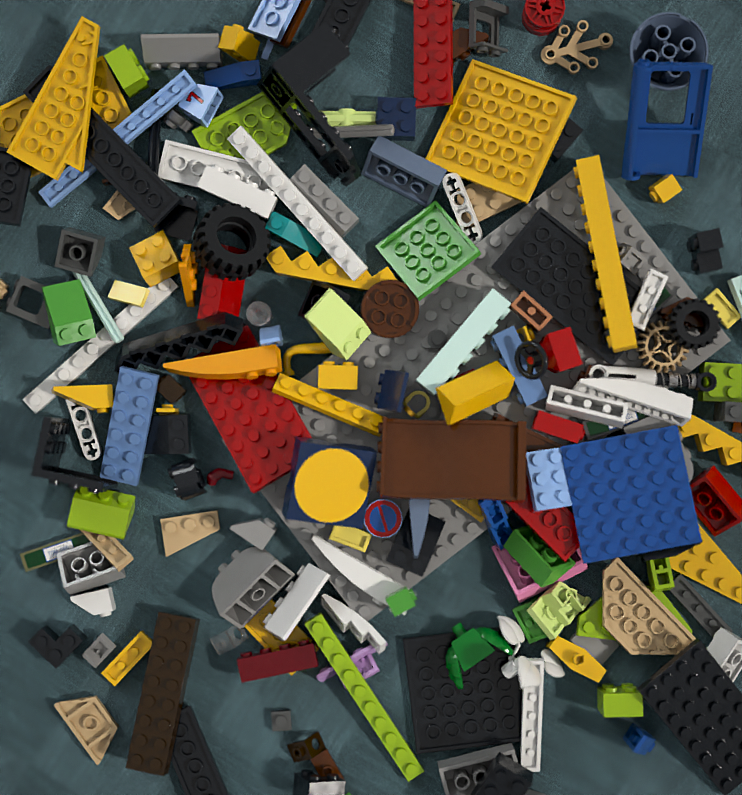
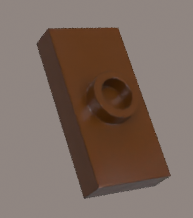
[310,748,346,783]

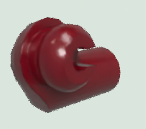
[206,468,235,486]

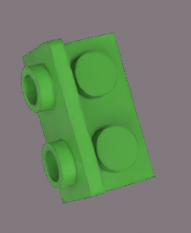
[512,596,547,644]

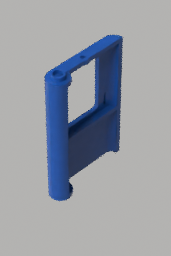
[621,59,713,181]

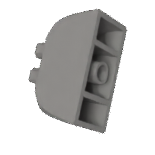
[212,546,295,629]

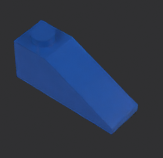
[204,60,262,90]
[623,722,656,755]

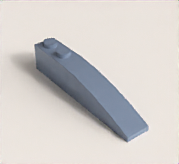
[409,499,430,559]

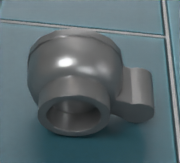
[163,107,193,133]

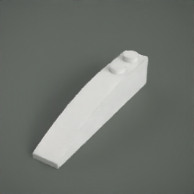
[573,378,694,427]
[312,534,416,616]

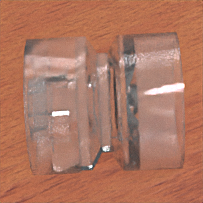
[246,301,273,328]

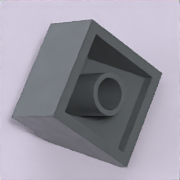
[54,227,106,277]

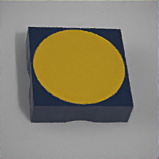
[282,436,378,529]

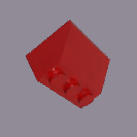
[690,465,742,537]

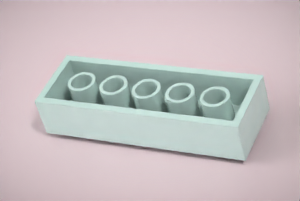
[415,288,511,396]

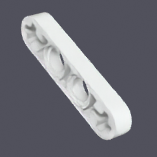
[442,172,483,244]
[65,399,102,460]

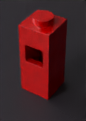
[531,410,585,444]

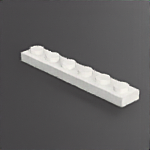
[520,658,544,772]

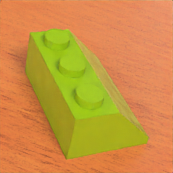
[67,486,135,540]

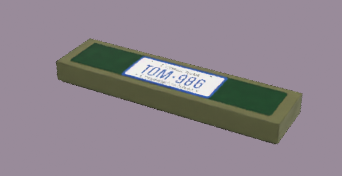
[20,533,90,572]

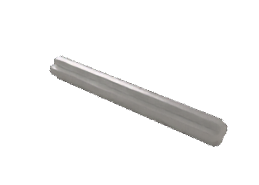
[311,124,395,139]

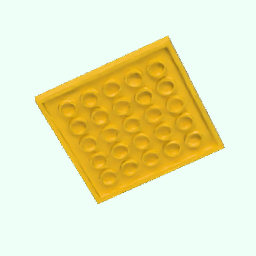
[425,59,577,204]

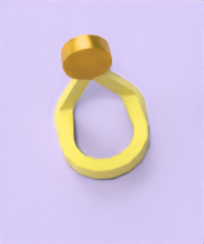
[403,390,431,419]

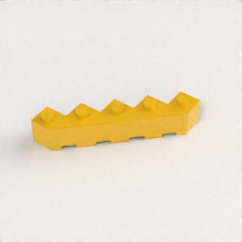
[266,246,398,292]
[673,415,742,465]

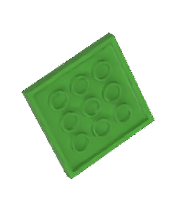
[375,200,481,301]

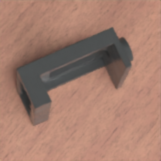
[468,0,509,57]
[6,276,51,330]

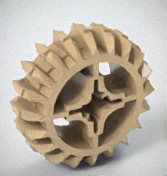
[636,320,689,373]

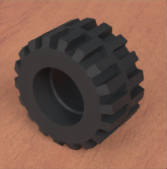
[666,298,721,350]

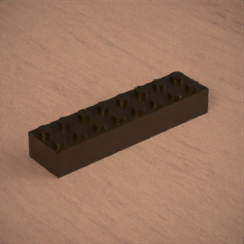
[125,611,200,776]

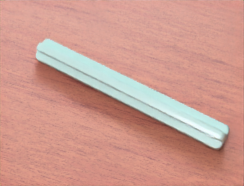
[72,272,124,344]

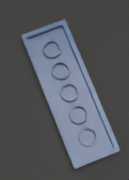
[100,366,159,486]

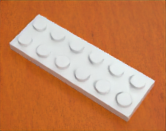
[158,140,272,191]

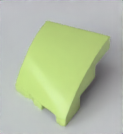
[527,581,591,640]

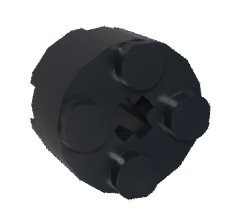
[168,457,207,501]

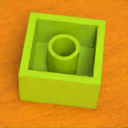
[104,44,150,98]
[698,362,742,402]
[597,683,643,718]

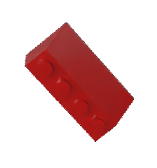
[197,245,247,320]

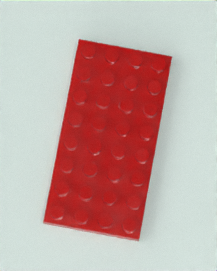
[189,325,313,494]

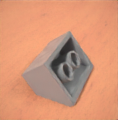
[57,542,126,596]

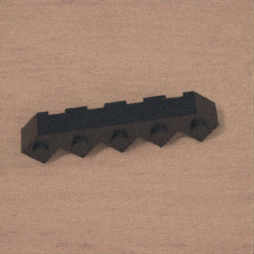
[114,312,243,373]

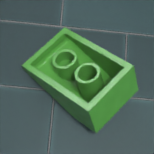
[41,279,96,346]

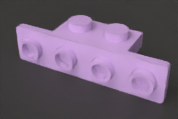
[316,639,388,690]

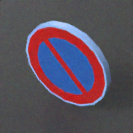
[364,499,403,538]

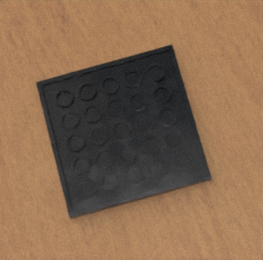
[403,626,523,754]

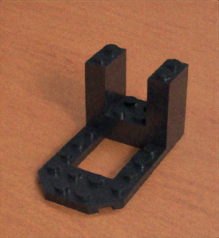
[257,22,362,187]

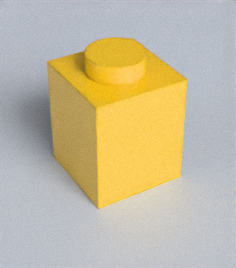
[648,174,682,203]

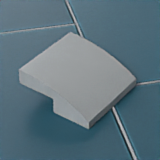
[569,632,620,665]

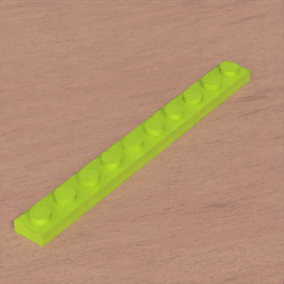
[304,612,425,782]

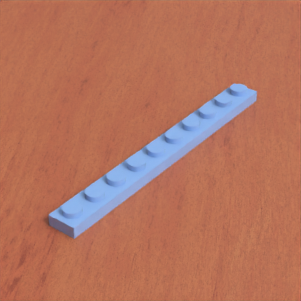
[39,69,198,208]

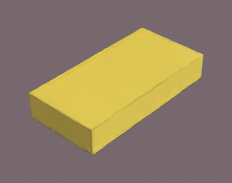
[108,280,150,308]
[704,288,741,329]
[329,525,372,552]

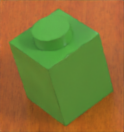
[385,586,417,617]

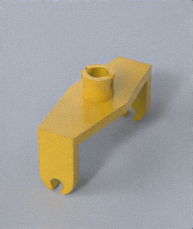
[546,636,607,683]

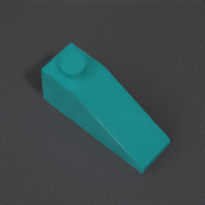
[265,211,323,258]

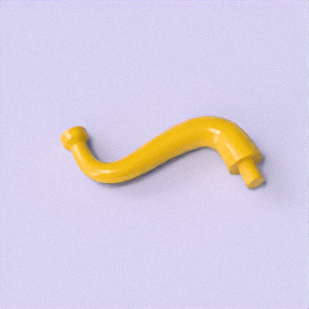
[283,342,331,376]

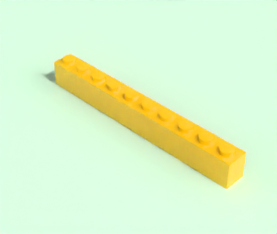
[573,155,638,353]

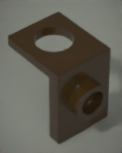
[287,731,326,763]

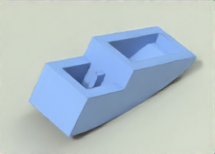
[260,324,283,346]

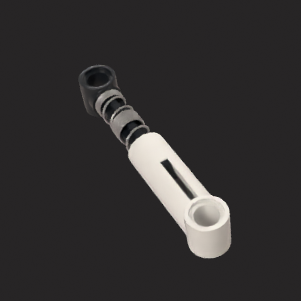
[587,364,717,392]

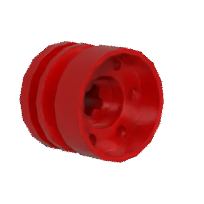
[521,0,565,36]

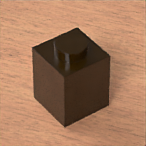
[157,375,188,405]

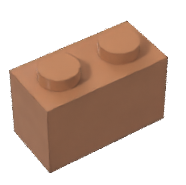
[508,290,553,333]

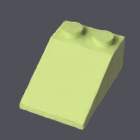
[304,288,371,360]

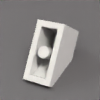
[70,586,116,617]

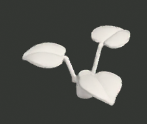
[496,616,565,688]

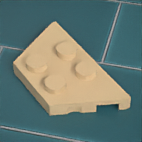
[456,183,523,228]
[54,695,119,765]

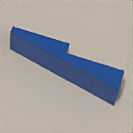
[478,500,512,550]

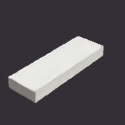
[630,269,669,331]

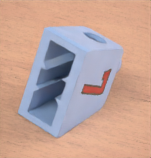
[178,84,224,128]

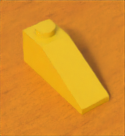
[51,384,113,413]

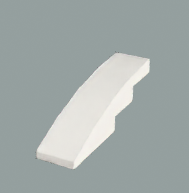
[321,593,386,654]

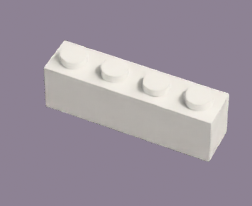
[197,165,278,220]
[545,385,629,429]

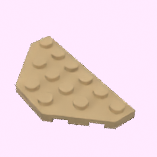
[602,558,696,655]

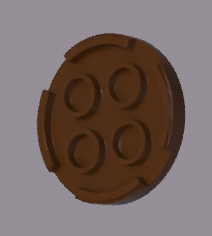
[361,280,419,338]

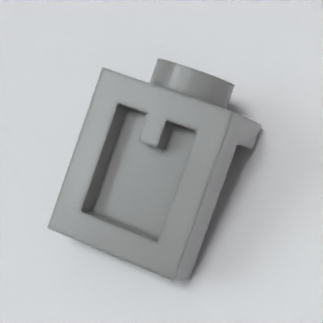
[618,243,647,275]

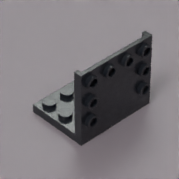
[31,417,118,493]

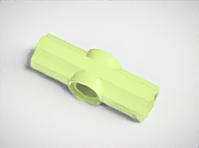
[322,108,376,127]

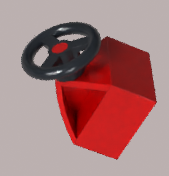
[515,327,583,380]

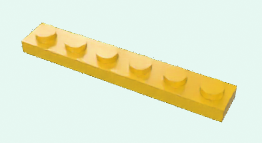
[272,373,383,437]

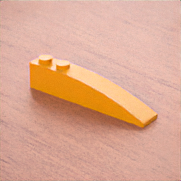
[163,344,283,379]

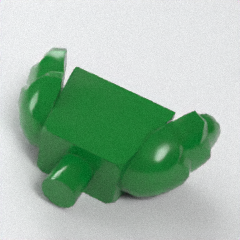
[445,622,514,689]

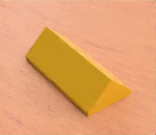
[435,360,515,425]

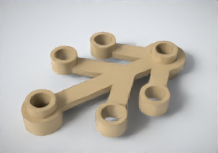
[541,20,613,75]

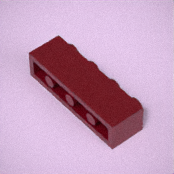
[237,639,319,683]

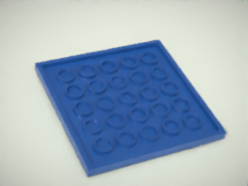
[560,425,702,564]

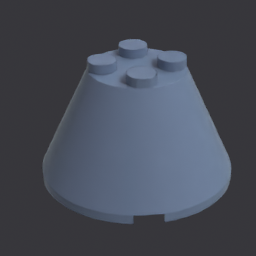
[629,12,709,91]

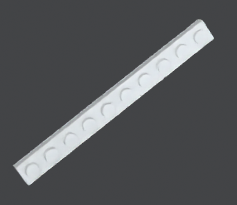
[227,125,368,281]
[23,277,179,414]

